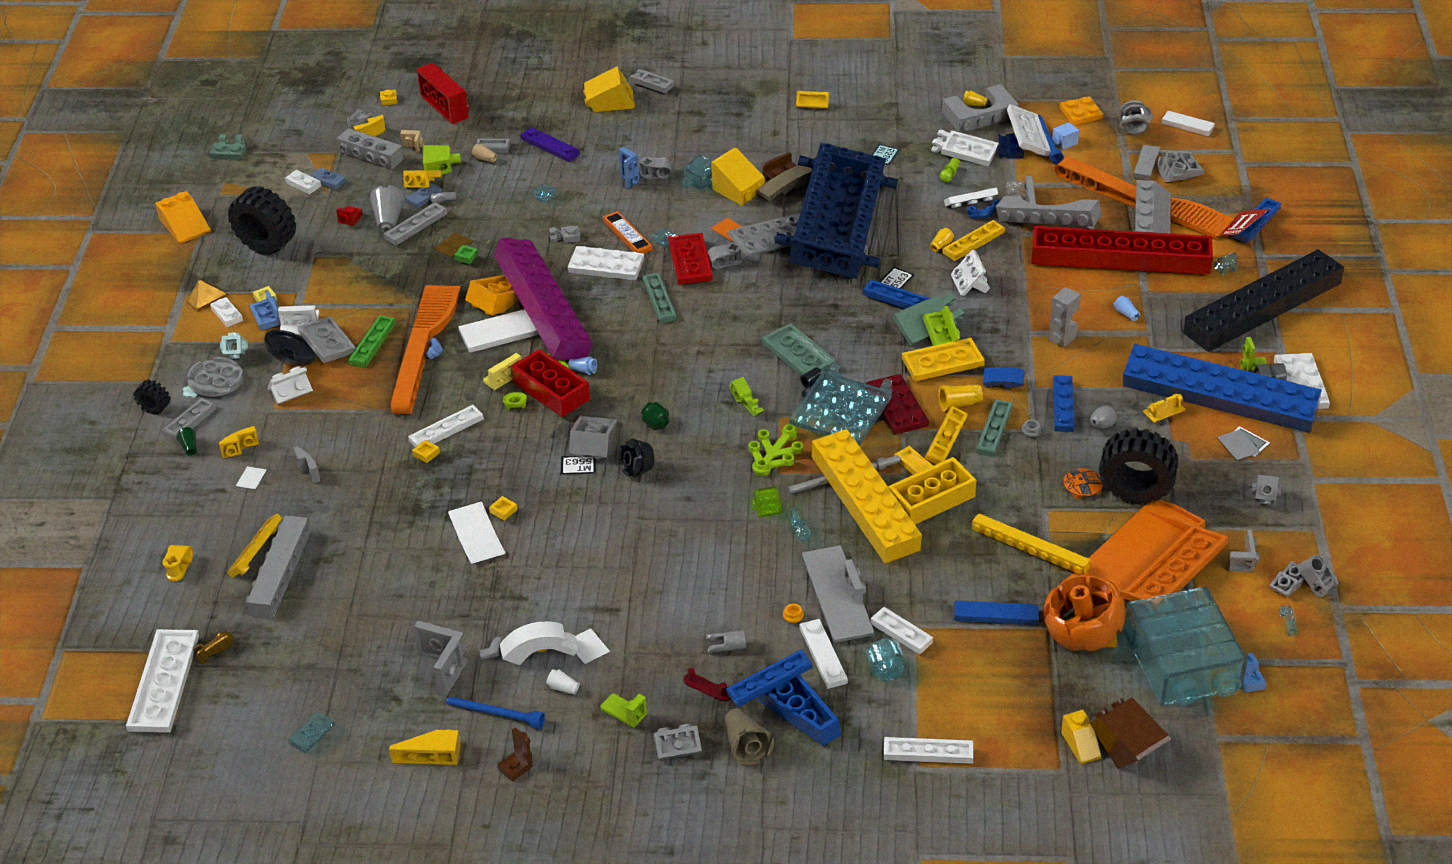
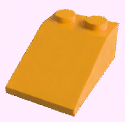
[155,191,211,244]
[465,275,519,316]

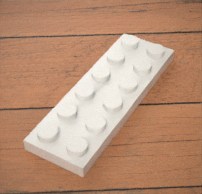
[126,629,199,732]

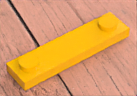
[943,220,1005,261]
[924,406,968,464]
[227,514,283,578]

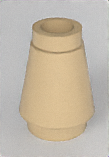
[472,144,498,163]

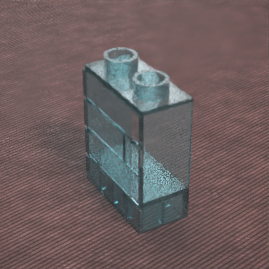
[1123,586,1248,706]

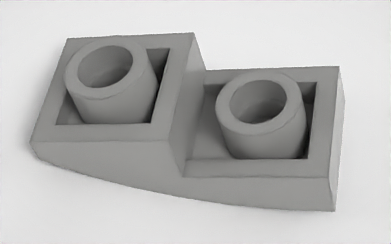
[1269,561,1305,598]

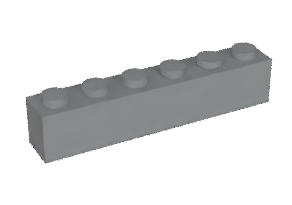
[245,516,311,619]

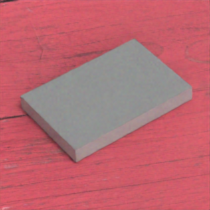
[298,316,356,363]

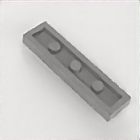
[384,202,447,246]

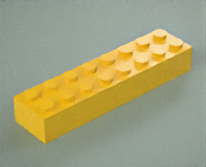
[812,429,922,564]

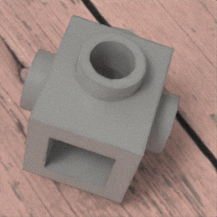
[1251,475,1281,505]

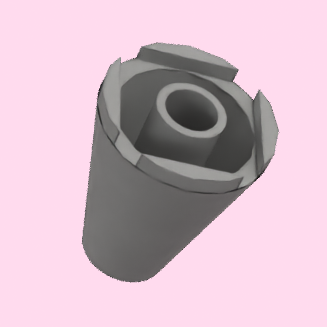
[370,185,404,233]

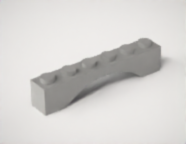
[996,196,1102,226]

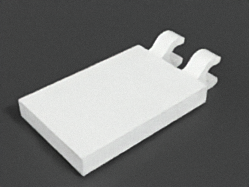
[931,130,999,167]

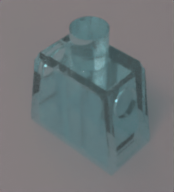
[681,154,712,190]

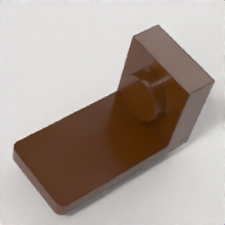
[498,727,533,782]

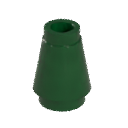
[177,427,197,456]

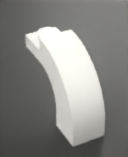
[500,621,578,665]

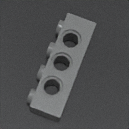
[337,128,404,169]

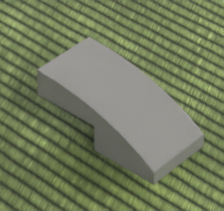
[293,446,321,484]

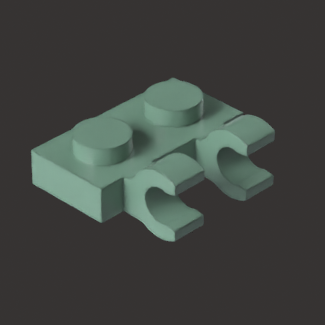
[209,133,247,160]

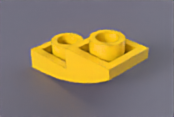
[353,115,386,137]
[219,426,259,459]

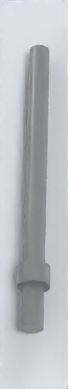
[788,455,900,494]

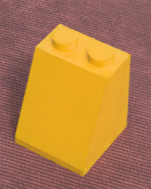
[583,66,635,112]
[711,148,765,206]

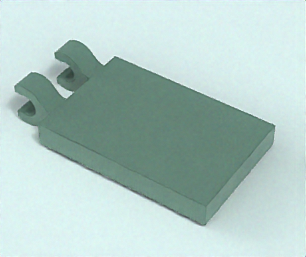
[892,293,966,346]

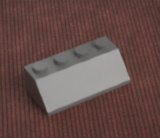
[1134,180,1171,233]

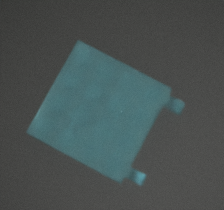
[790,363,892,446]

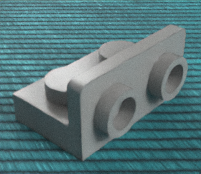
[653,724,702,760]

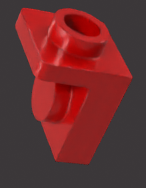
[336,206,363,226]

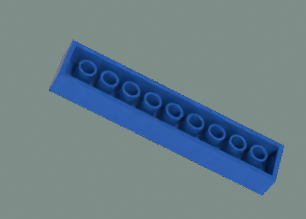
[1123,344,1322,433]

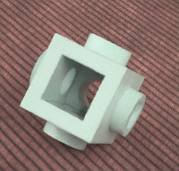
[220,333,248,359]

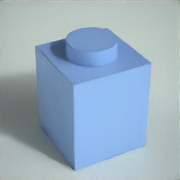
[1052,122,1079,150]

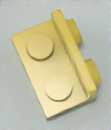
[483,353,522,390]

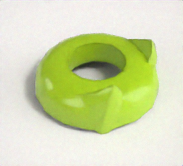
[503,392,527,411]

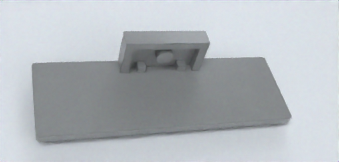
[727,213,800,257]
[802,545,874,643]

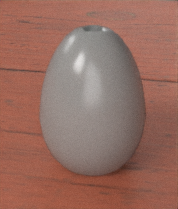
[1090,406,1117,429]

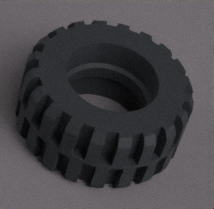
[228,186,296,254]
[1099,428,1179,504]

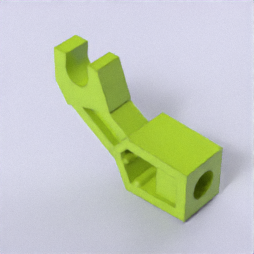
[729,377,764,416]

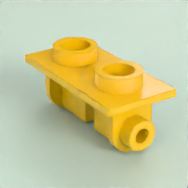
[1143,394,1185,423]

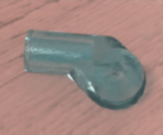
[1279,605,1298,636]

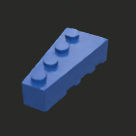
[757,675,841,746]

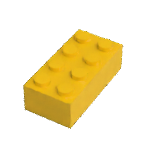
[888,457,976,525]

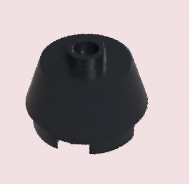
[619,439,655,477]

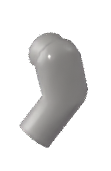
[430,192,456,204]
[479,636,504,660]

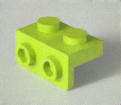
[922,306,960,346]

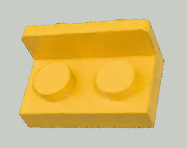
[403,170,441,188]

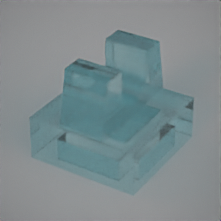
[1213,252,1238,275]

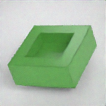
[454,245,478,264]

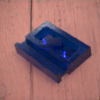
[998,133,1024,159]

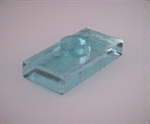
[288,711,335,754]

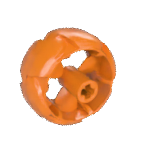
[1043,574,1126,651]

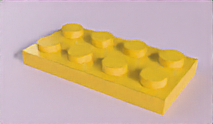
[902,338,985,382]

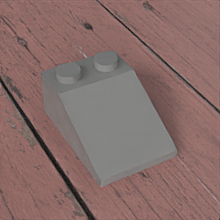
[569,416,617,459]

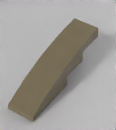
[757,165,813,201]

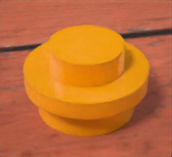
[783,604,804,623]

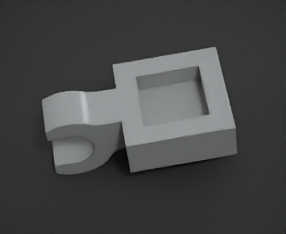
[549,226,580,243]

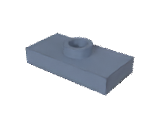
[310,167,347,190]
[405,183,442,209]

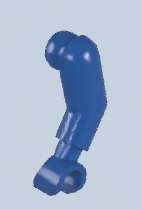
[968,199,999,219]

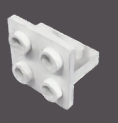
[951,250,990,296]
[278,305,319,336]
[268,366,313,405]

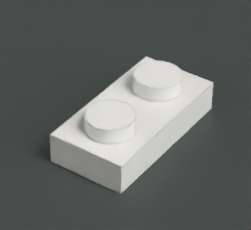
[285,170,321,194]
[210,297,243,327]

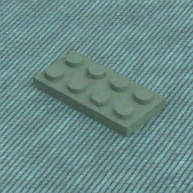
[762,323,836,376]

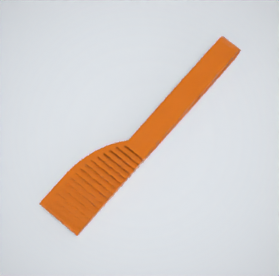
[1054,157,1234,239]
[391,285,461,415]

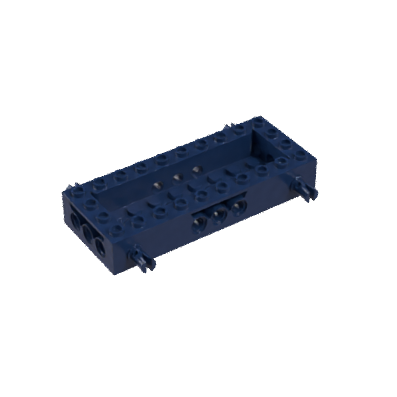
[775,142,898,279]

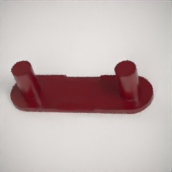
[684,668,730,701]

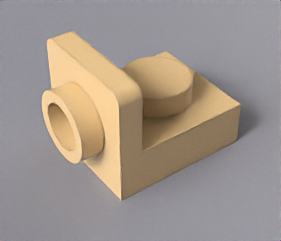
[400,130,424,153]

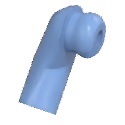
[426,338,443,360]

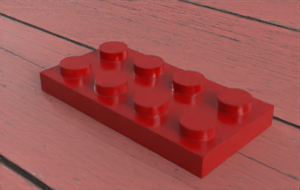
[668,233,713,285]

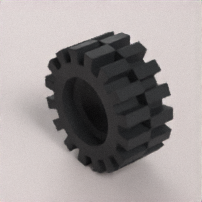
[133,379,171,415]

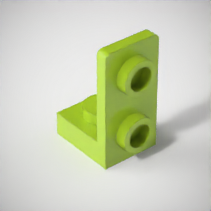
[1240,337,1267,373]
[600,694,647,728]

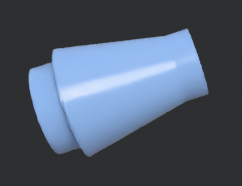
[1114,296,1140,321]
[568,357,597,375]

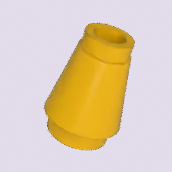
[963,90,987,107]
[930,228,954,252]

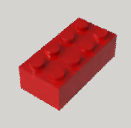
[416,63,469,124]
[511,349,590,418]

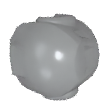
[1119,100,1153,135]

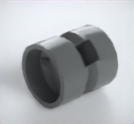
[1254,363,1287,381]

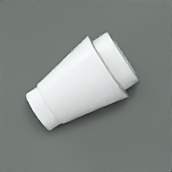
[546,669,580,695]

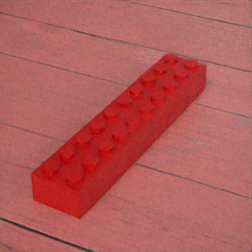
[1031,226,1213,275]

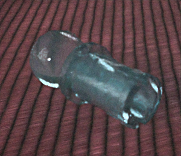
[786,508,811,541]

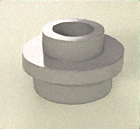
[1022,420,1041,437]

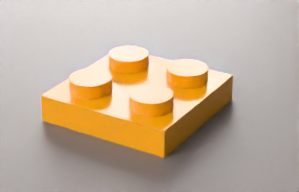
[1059,96,1103,126]

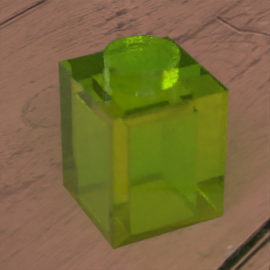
[751,486,782,518]

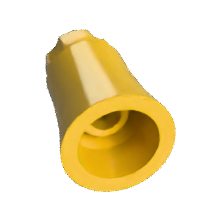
[938,385,983,412]

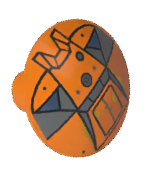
[1064,468,1103,499]

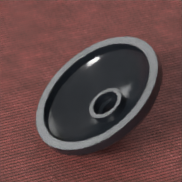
[263,330,317,366]

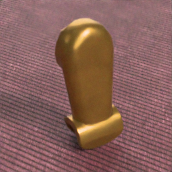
[194,631,234,663]

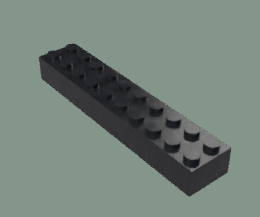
[1183,249,1344,352]

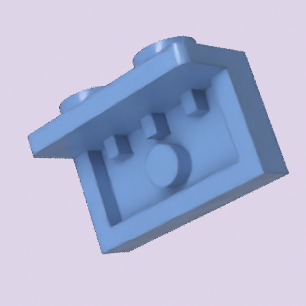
[619,147,640,189]
[249,291,281,330]

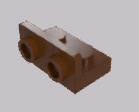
[763,152,797,181]

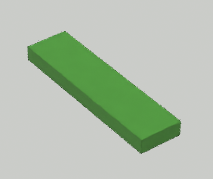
[348,315,396,368]

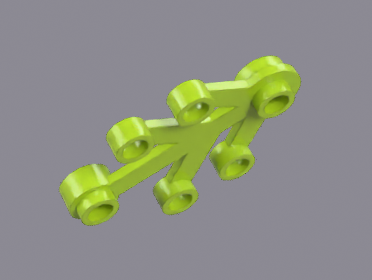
[748,424,803,477]

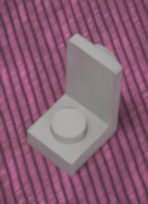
[1228,529,1259,572]

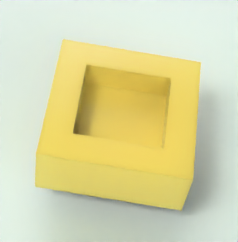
[253,286,277,302]

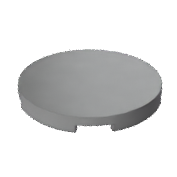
[187,357,244,397]

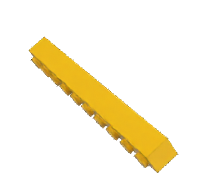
[972,514,1091,575]

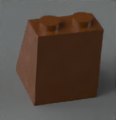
[1090,698,1171,769]

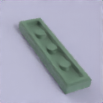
[642,273,677,324]
[976,399,1013,457]

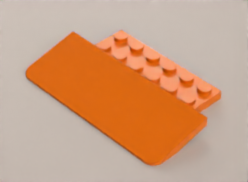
[1066,499,1229,611]

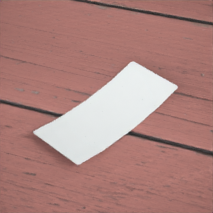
[448,502,505,564]

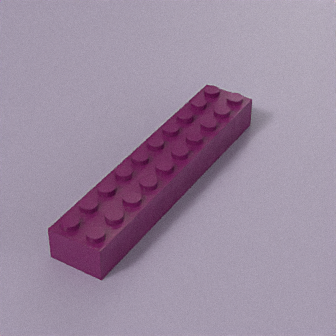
[494,237,593,360]

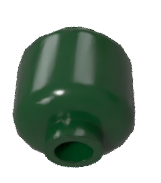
[641,402,669,430]

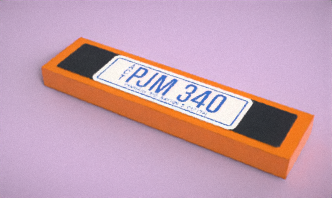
[603,211,653,254]

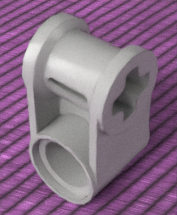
[347,109,375,130]
[639,157,671,179]
[708,242,743,269]
[1299,555,1339,597]

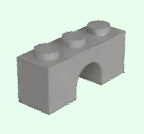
[1049,287,1081,348]

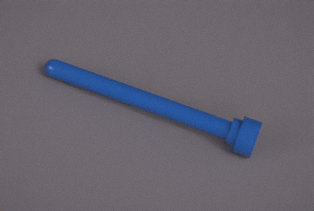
[1038,115,1064,164]
[446,697,545,729]

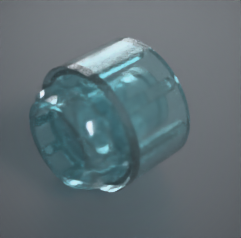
[864,638,906,681]

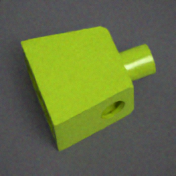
[423,145,461,174]

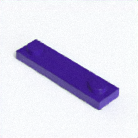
[520,127,580,162]

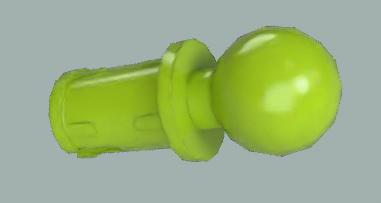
[940,158,961,183]

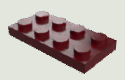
[866,374,929,435]

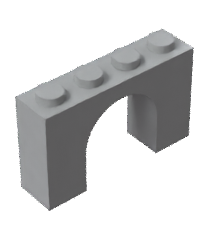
[942,84,1019,133]

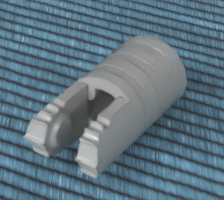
[706,630,746,653]

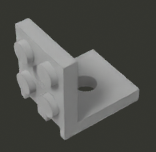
[414,621,468,698]

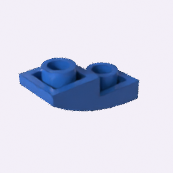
[983,367,1025,389]

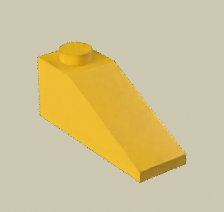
[389,729,461,765]

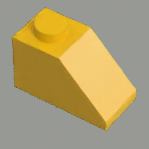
[1061,710,1101,765]

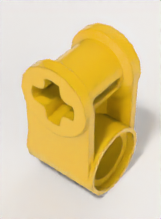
[162,545,193,581]

